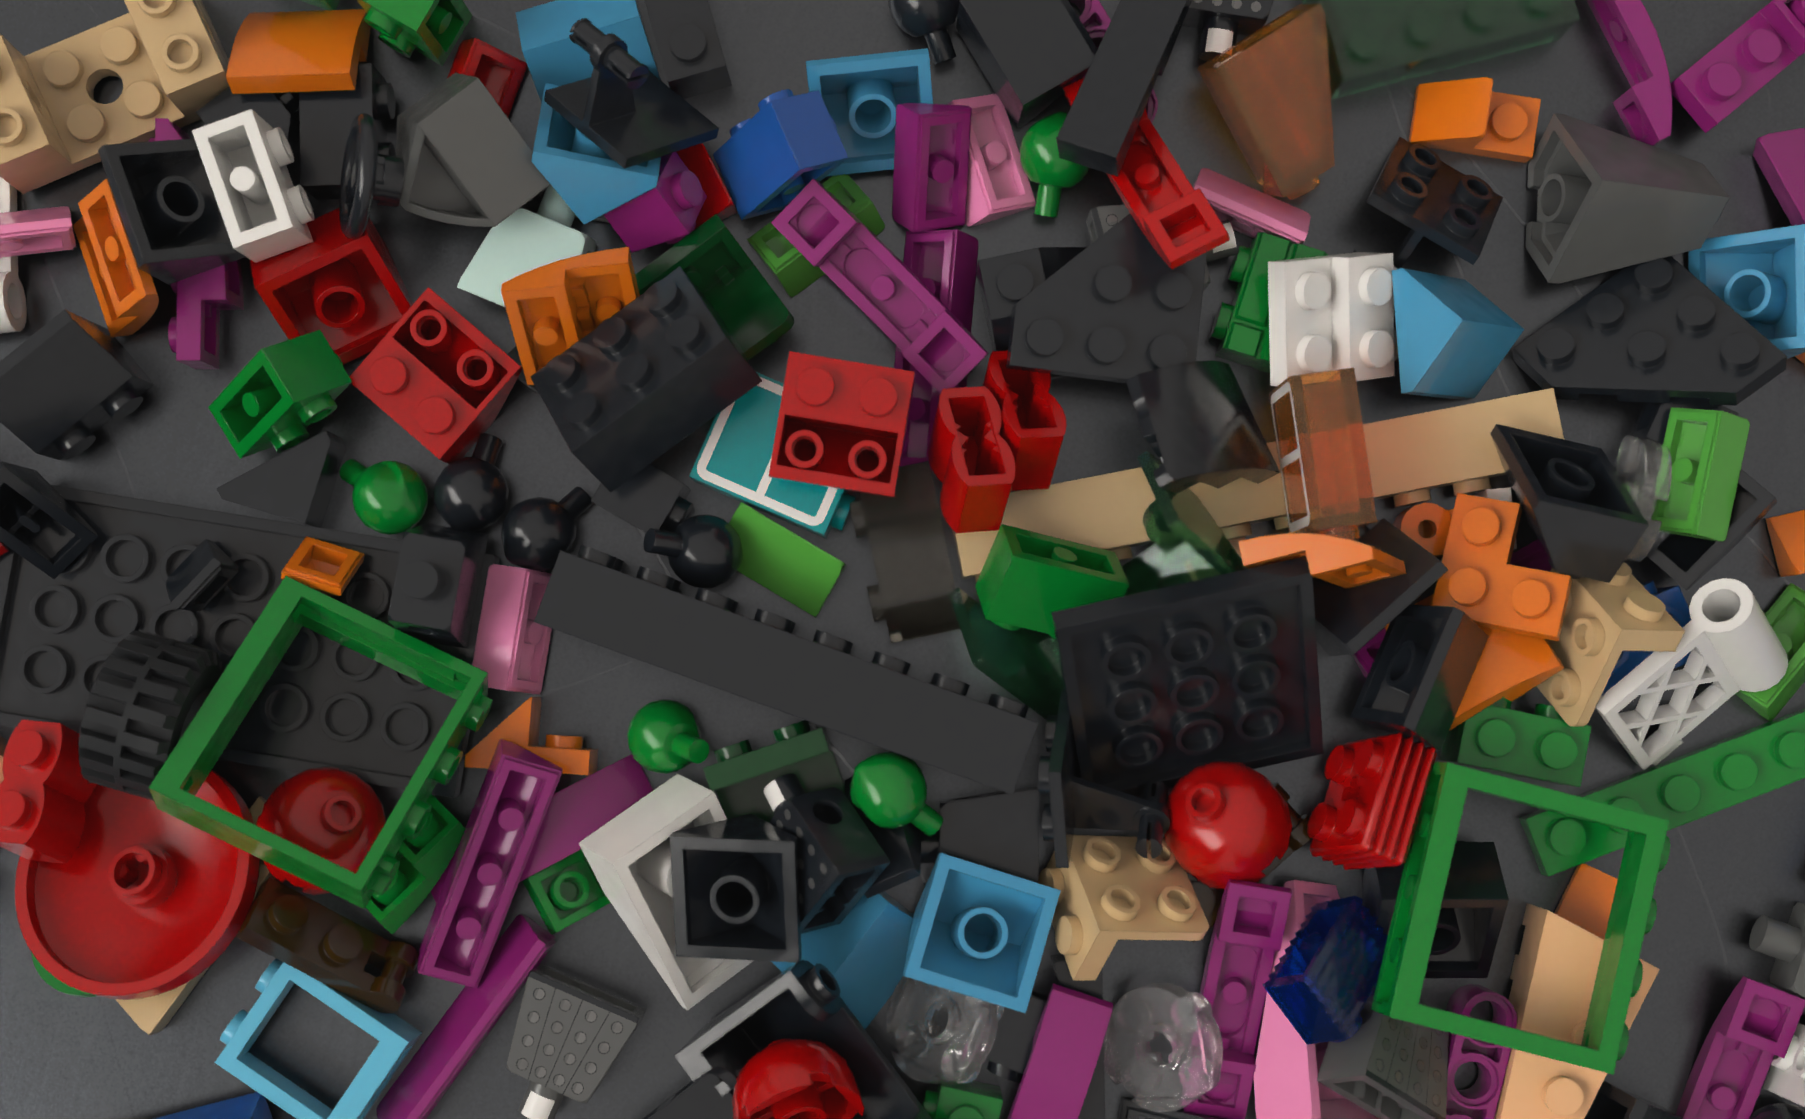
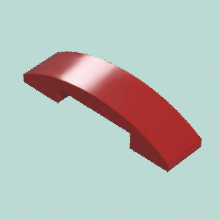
[1063,77,1230,269]

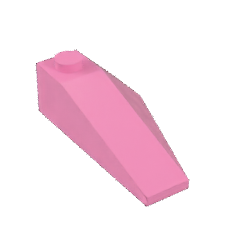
[1253,880,1379,1119]

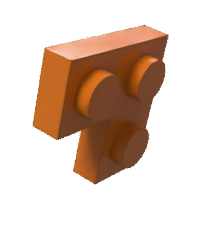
[1431,493,1572,642]

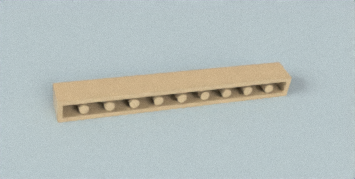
[953,388,1564,582]

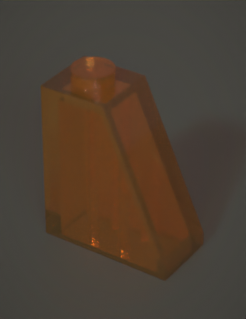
[1197,3,1335,200]

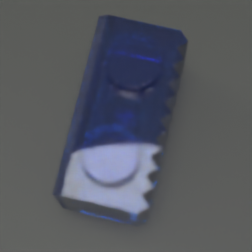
[1263,896,1388,1045]

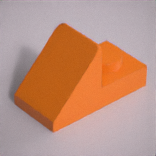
[1409,77,1541,163]
[464,697,598,775]

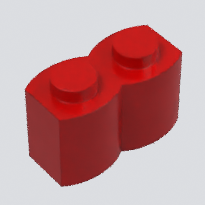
[983,351,1067,491]
[928,386,1016,533]
[0,720,96,864]

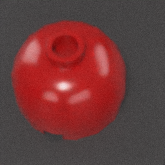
[1164,761,1292,889]
[256,767,386,895]
[732,1039,865,1119]

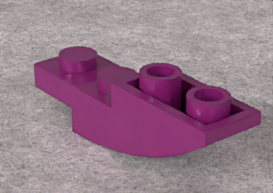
[1670,0,1805,133]
[148,118,244,369]

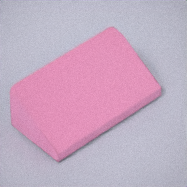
[947,94,1036,227]
[1193,168,1311,244]
[0,206,76,258]
[472,564,552,695]

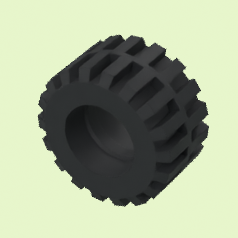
[79,630,223,801]

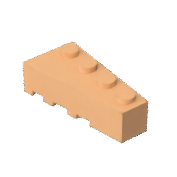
[1494,903,1660,1119]

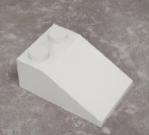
[578,773,754,1011]

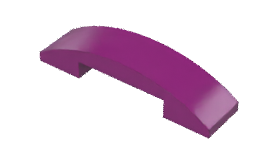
[1586,0,1672,146]
[771,178,989,393]
[430,754,655,903]
[1183,880,1292,1119]
[1676,976,1805,1119]
[1007,984,1113,1119]

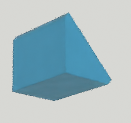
[516,0,661,103]
[806,48,933,176]
[531,83,661,224]
[1688,224,1805,359]
[1392,268,1525,400]
[903,853,1061,1014]
[771,891,913,1029]

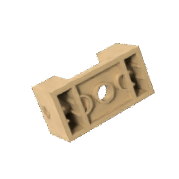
[0,0,229,194]

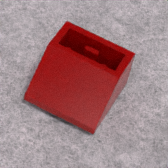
[349,287,523,464]
[768,351,915,498]

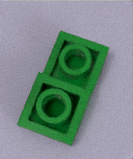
[366,794,466,935]
[522,850,611,935]

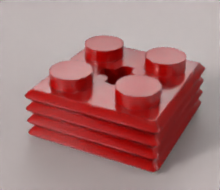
[1307,732,1437,870]

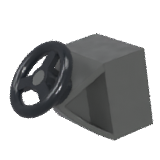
[339,73,550,239]

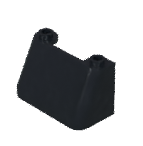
[674,960,932,1119]

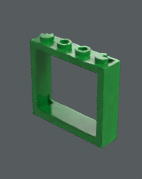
[149,576,493,909]
[1371,762,1670,1075]

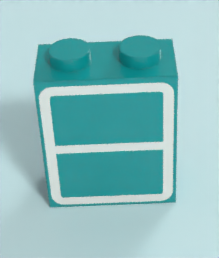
[689,372,856,539]

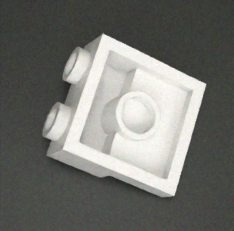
[1268,252,1398,387]

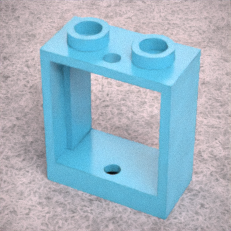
[215,959,422,1119]

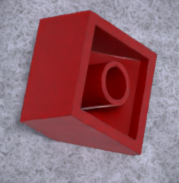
[250,208,413,365]

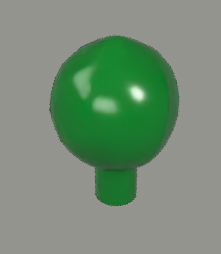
[1019,111,1089,218]
[339,459,428,535]
[627,699,709,774]
[850,752,943,836]

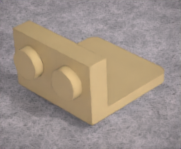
[1536,562,1685,727]
[1039,835,1209,981]

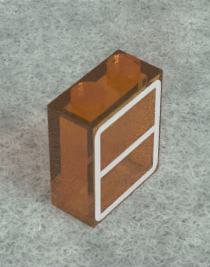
[1269,368,1377,540]

